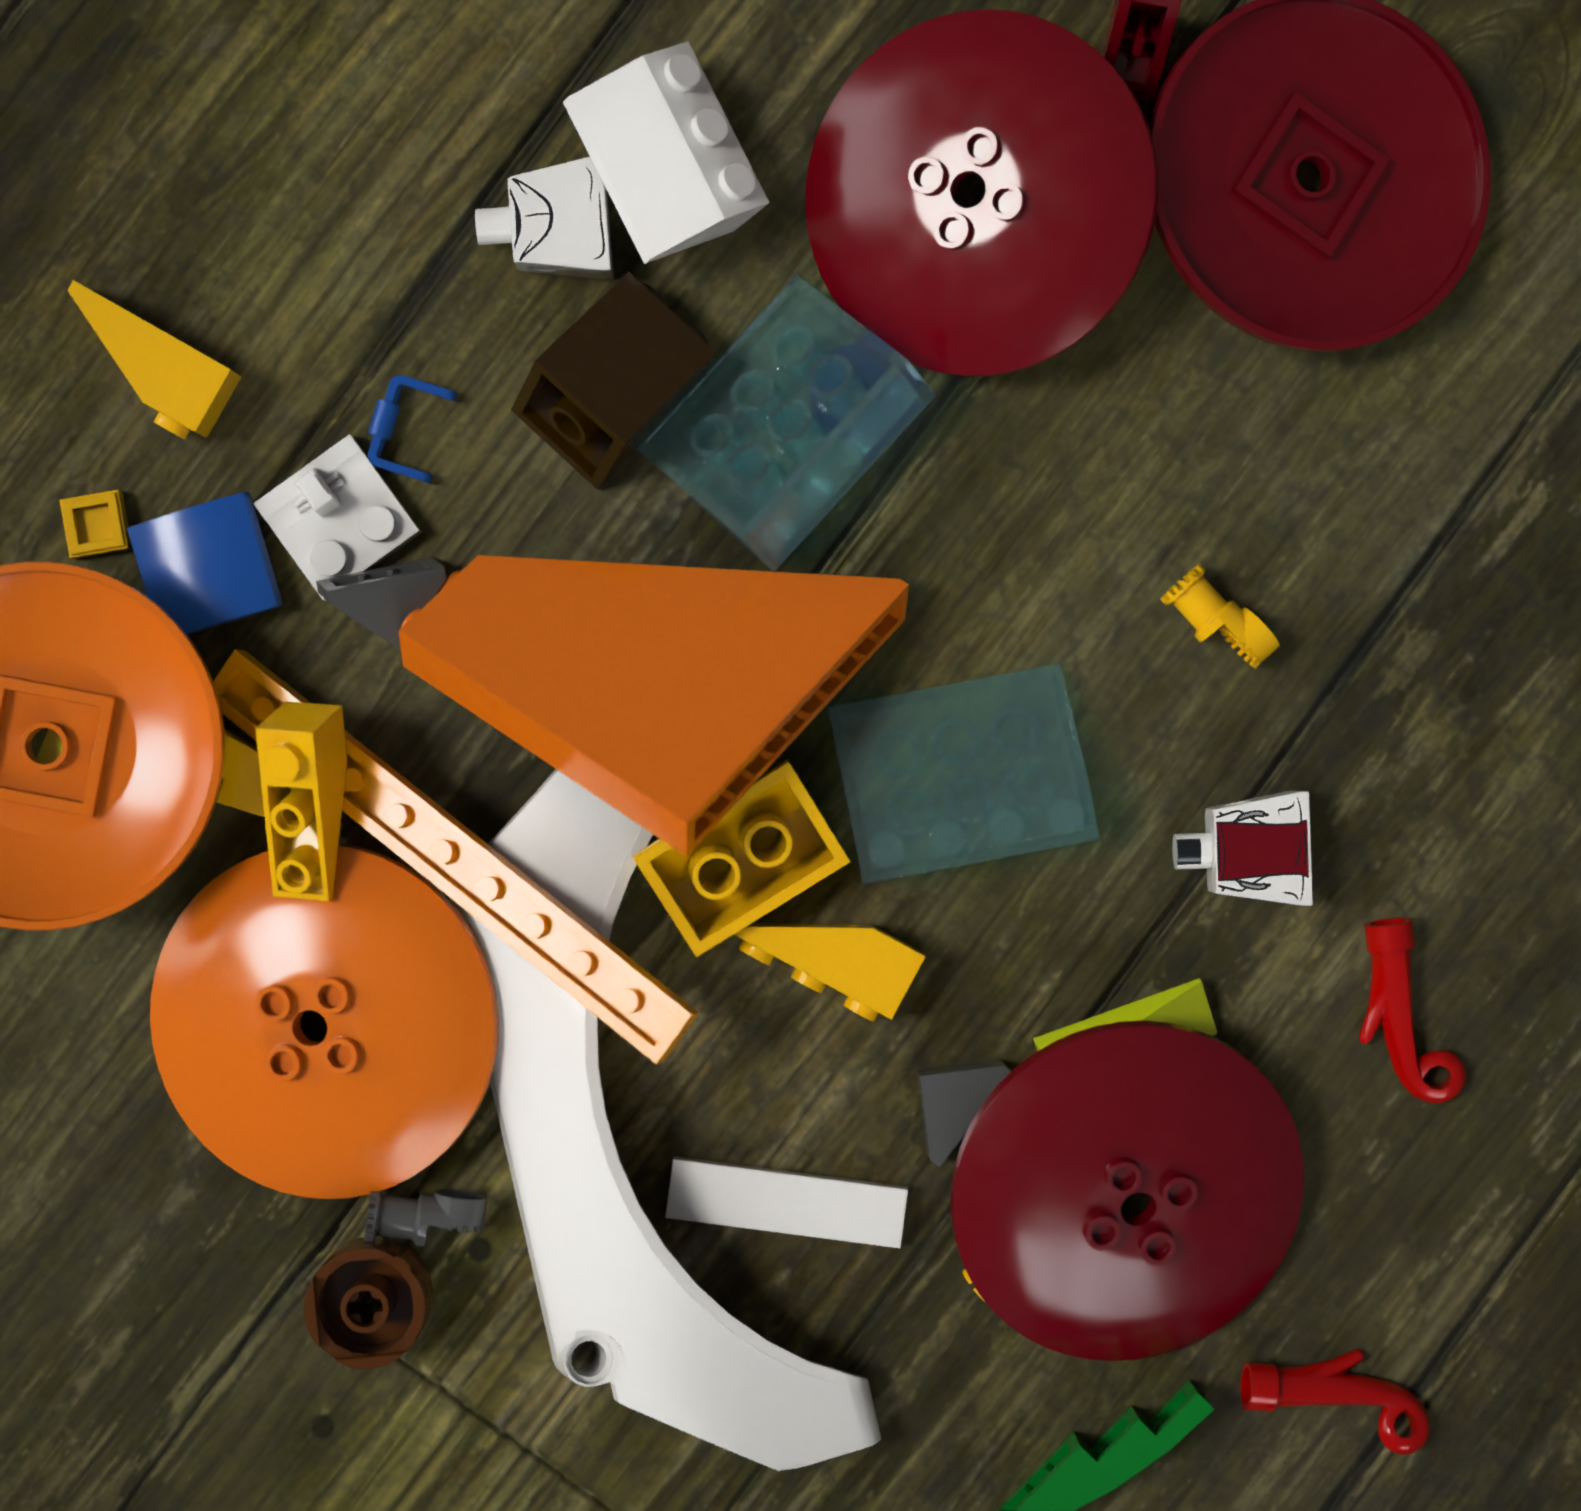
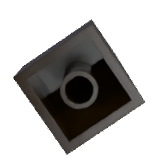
[511,272,717,490]

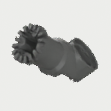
[364,1189,488,1247]

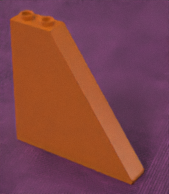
[398,555,909,856]

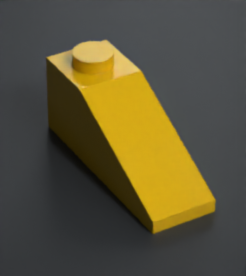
[67,280,241,440]

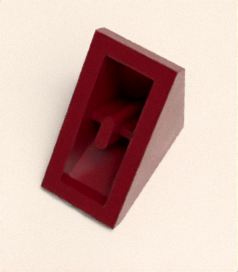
[1103,0,1182,103]

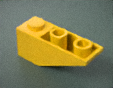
[255,701,347,902]
[734,923,926,1022]

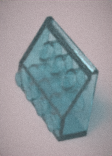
[637,274,936,572]
[828,663,1100,884]

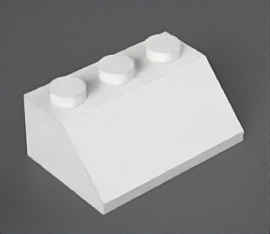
[563,41,770,264]

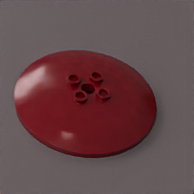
[1149,0,1491,352]
[805,9,1159,376]
[950,1021,1304,1361]

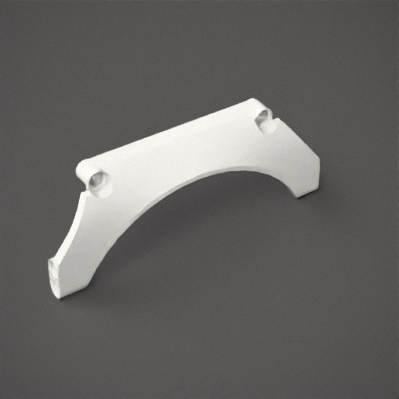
[448,769,881,1471]

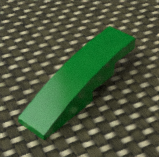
[996,1380,1215,1511]

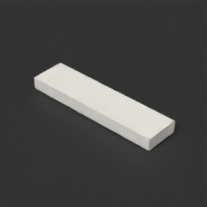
[665,1156,908,1248]

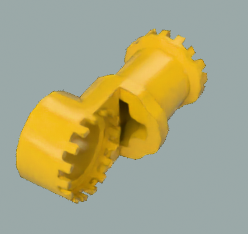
[1160,563,1280,668]

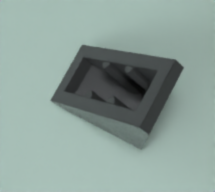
[316,557,447,649]
[917,1059,1012,1167]

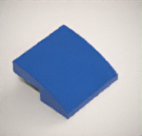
[127,492,284,636]

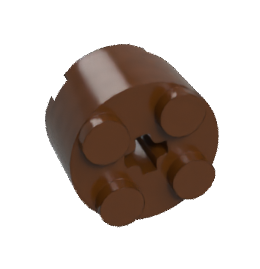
[304,1236,433,1369]

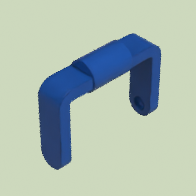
[368,375,458,484]

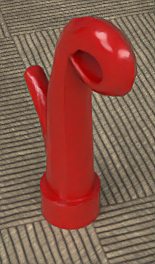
[1359,917,1466,1103]
[1240,1349,1430,1455]

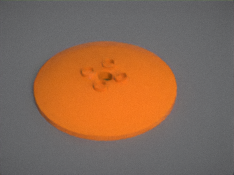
[0,562,225,930]
[150,843,499,1199]

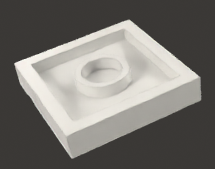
[253,434,422,601]

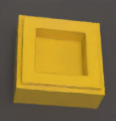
[59,490,133,560]

